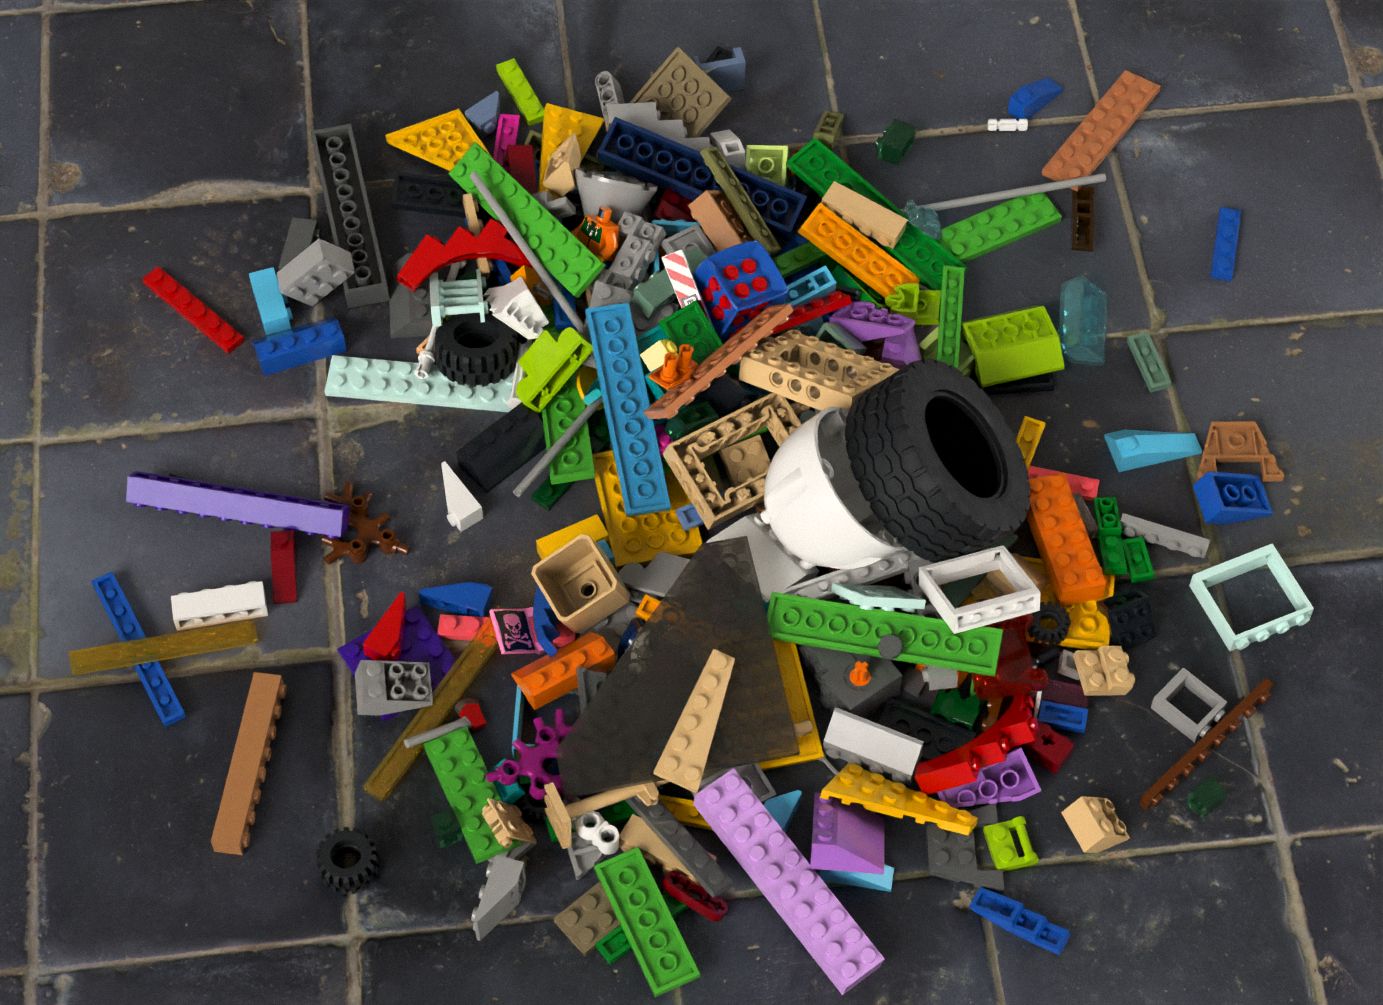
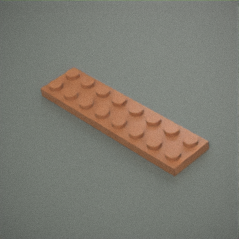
[1042,70,1161,192]
[643,304,794,420]

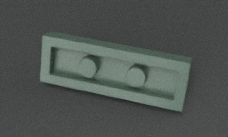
[1127,332,1172,393]

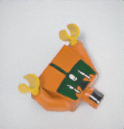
[571,206,619,262]

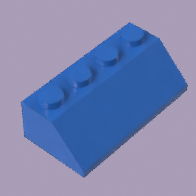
[252,316,347,376]

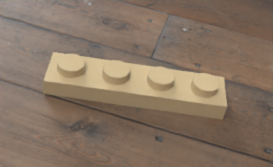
[463,193,493,279]

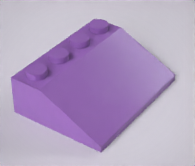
[810,793,885,874]

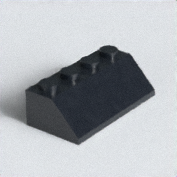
[456,402,546,493]

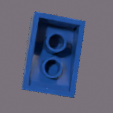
[1193,471,1273,525]

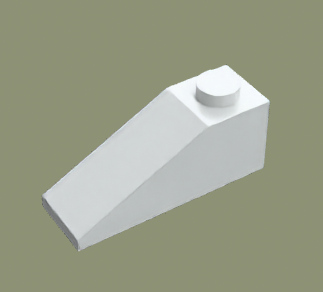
[441,461,483,532]

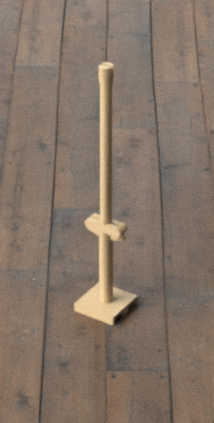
[544,720,813,849]

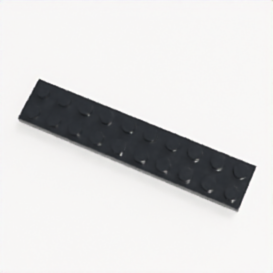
[391,172,584,231]

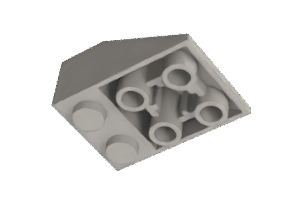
[355,660,433,715]
[471,855,526,941]

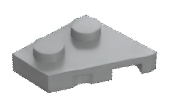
[567,823,614,880]

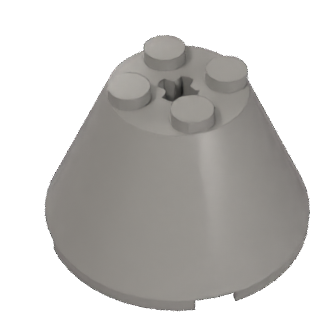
[575,168,658,236]

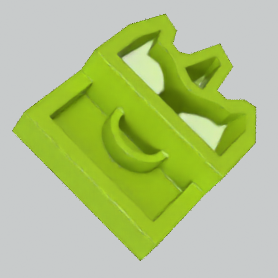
[884,284,941,325]

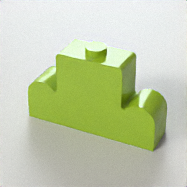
[516,327,593,414]

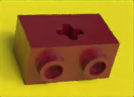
[1020,720,1074,775]

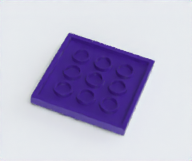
[337,605,464,722]

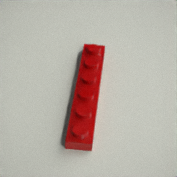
[142,266,244,354]
[729,291,851,340]

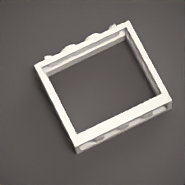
[919,545,1041,634]

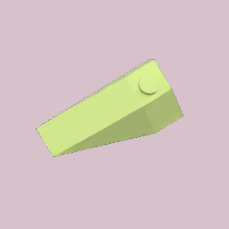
[745,145,790,187]

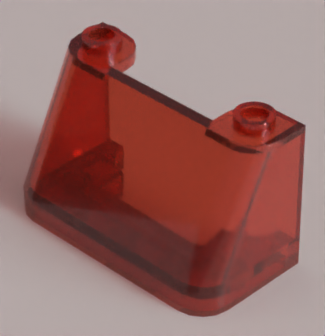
[971,599,1049,700]

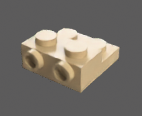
[1073,646,1135,696]

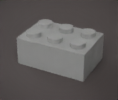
[277,238,355,306]

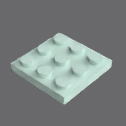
[831,583,926,612]

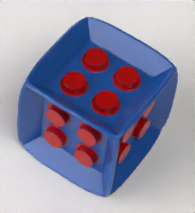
[693,241,788,341]

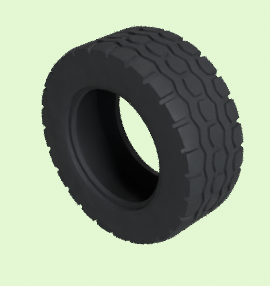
[845,359,1031,563]

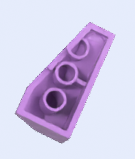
[829,300,915,342]
[880,312,922,369]
[937,745,1041,808]

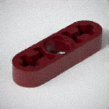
[662,871,728,922]

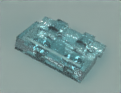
[905,200,943,240]

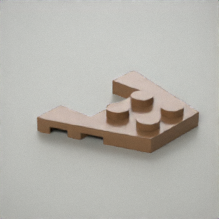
[1196,421,1284,482]

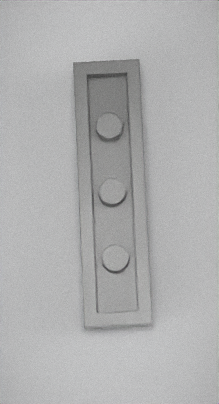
[1120,513,1210,558]

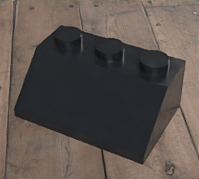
[678,372,759,431]

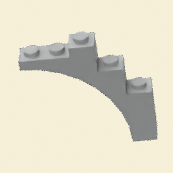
[604,102,714,152]

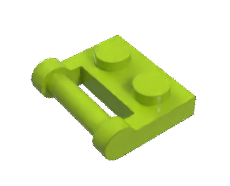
[983,816,1039,872]

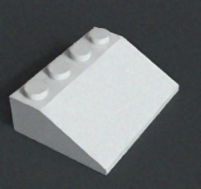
[706,513,819,603]

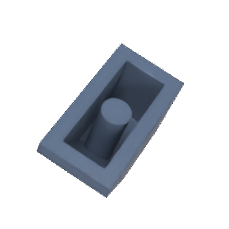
[465,91,500,139]

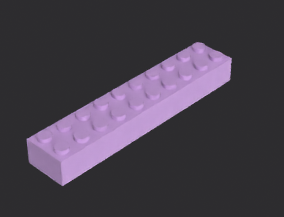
[693,768,885,995]

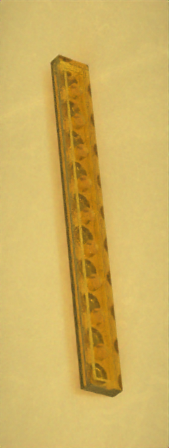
[362,606,503,803]

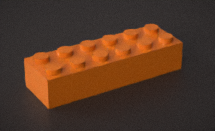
[1026,473,1106,607]

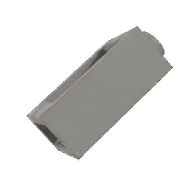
[1151,668,1227,743]

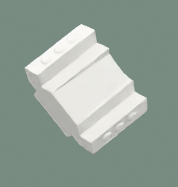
[483,277,549,340]

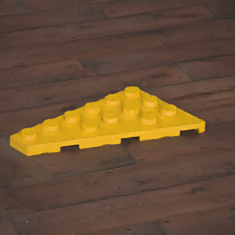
[385,109,492,171]

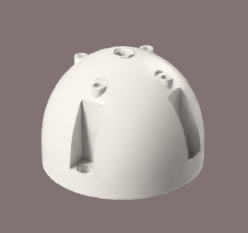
[761,407,905,569]

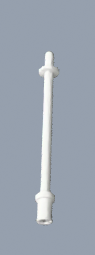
[415,260,466,379]

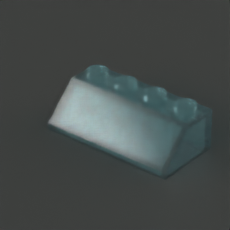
[1058,275,1108,366]

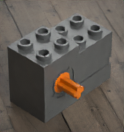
[799,644,902,719]

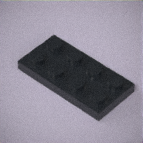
[877,698,976,762]

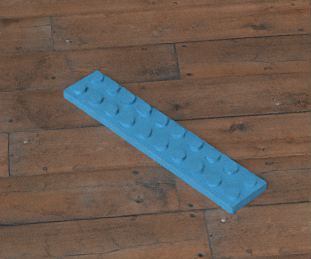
[585,303,671,517]

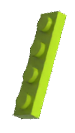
[496,59,544,126]

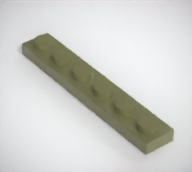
[700,147,781,255]

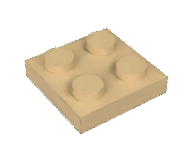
[718,435,771,487]

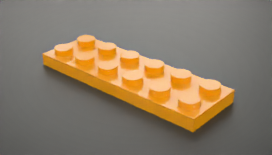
[798,203,920,298]

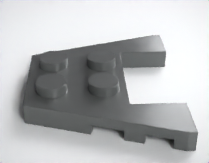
[926,804,1004,894]

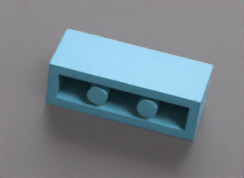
[249,267,293,335]

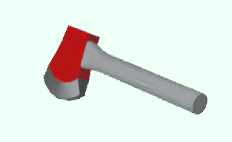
[404,698,487,748]

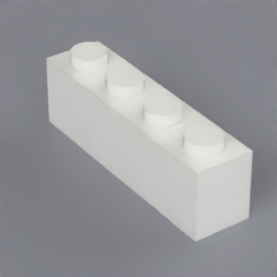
[171,581,268,631]

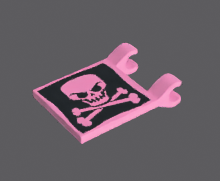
[489,607,545,655]

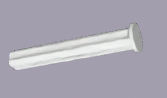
[507,339,532,408]

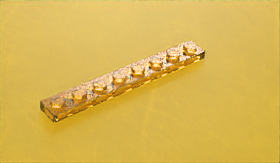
[68,620,258,676]

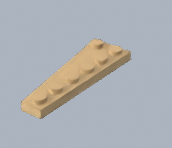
[653,649,735,794]

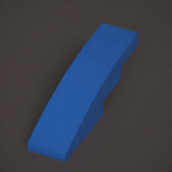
[533,585,560,657]
[969,887,1071,955]

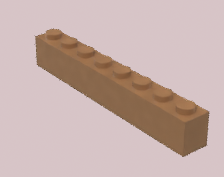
[211,672,287,855]

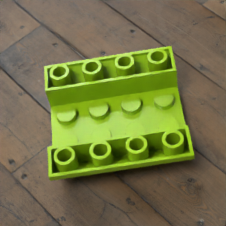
[960,305,1064,387]

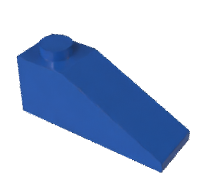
[1008,77,1063,121]
[418,582,494,617]

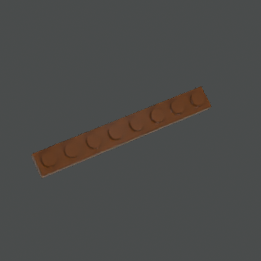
[1139,678,1273,811]

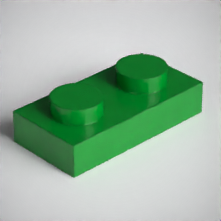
[1122,537,1155,583]

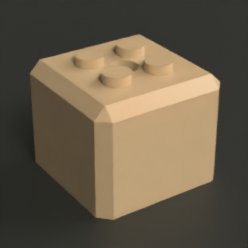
[531,534,631,634]

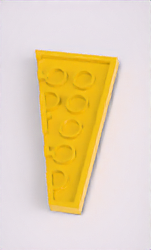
[538,103,604,199]

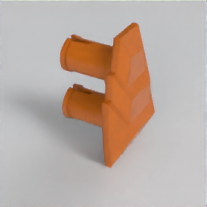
[648,344,699,390]

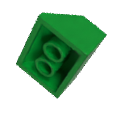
[831,265,891,314]

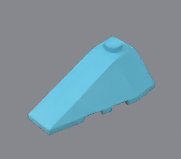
[1104,429,1202,472]

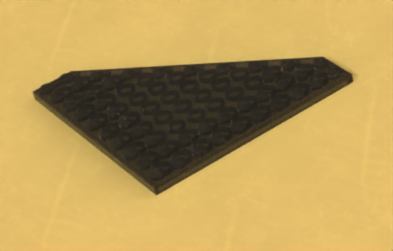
[555,536,800,799]

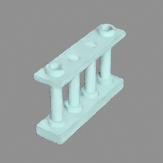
[430,269,489,326]

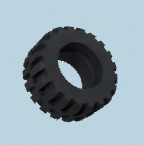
[435,311,518,387]

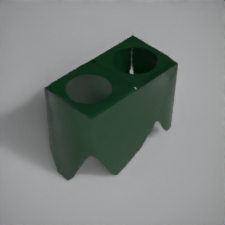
[930,688,987,731]

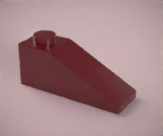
[271,530,297,604]

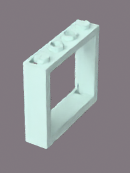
[1189,543,1314,651]

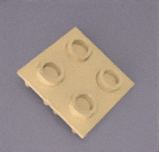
[482,798,536,848]

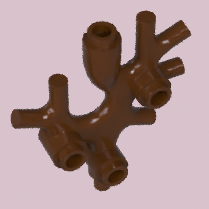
[321,482,411,565]

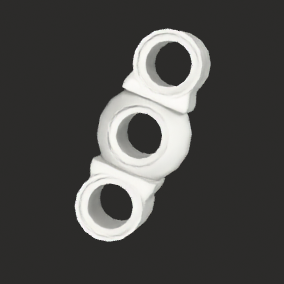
[562,797,619,855]

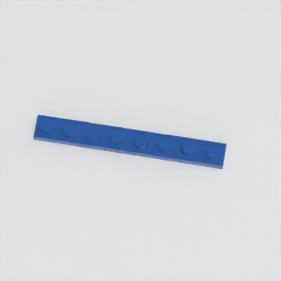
[91,572,186,727]

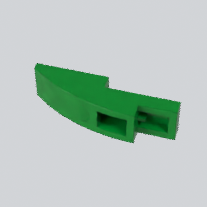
[1093,497,1127,575]

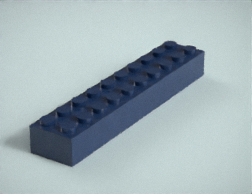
[598,117,807,241]

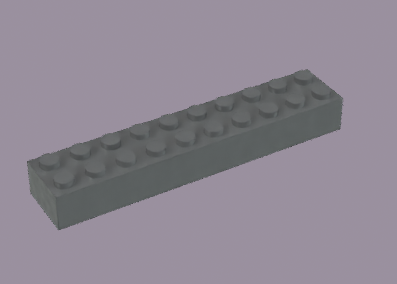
[310,124,390,308]

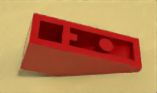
[363,592,407,661]

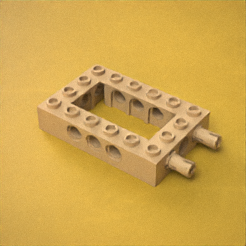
[739,330,900,411]
[662,393,810,530]

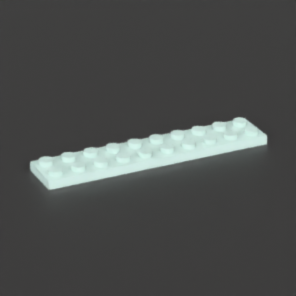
[325,355,541,415]

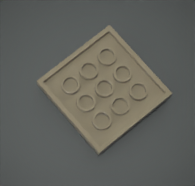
[630,47,732,138]

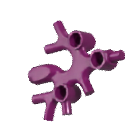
[485,709,594,803]

